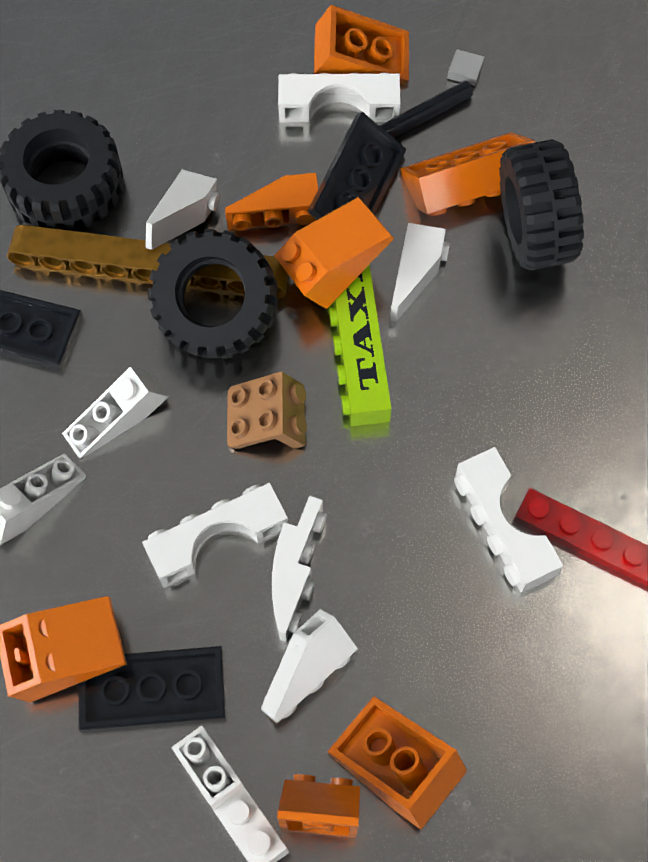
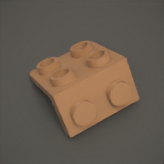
[227,371,307,449]

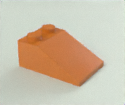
[314,5,409,84]
[274,197,394,309]
[327,696,467,830]
[277,774,360,837]

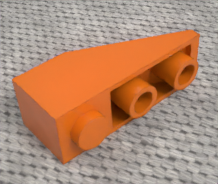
[225,173,318,231]

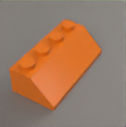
[399,132,535,216]

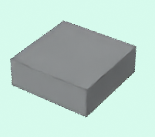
[447,49,485,86]

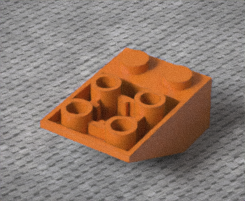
[0,596,127,703]

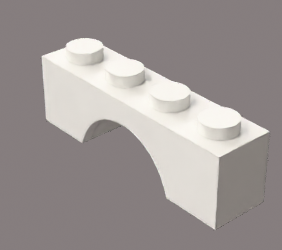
[278,73,400,123]
[454,447,563,593]
[142,483,288,588]

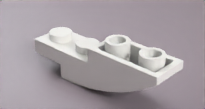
[272,496,327,642]
[171,725,289,862]

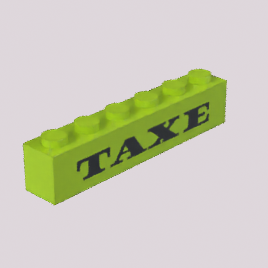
[329,264,392,426]

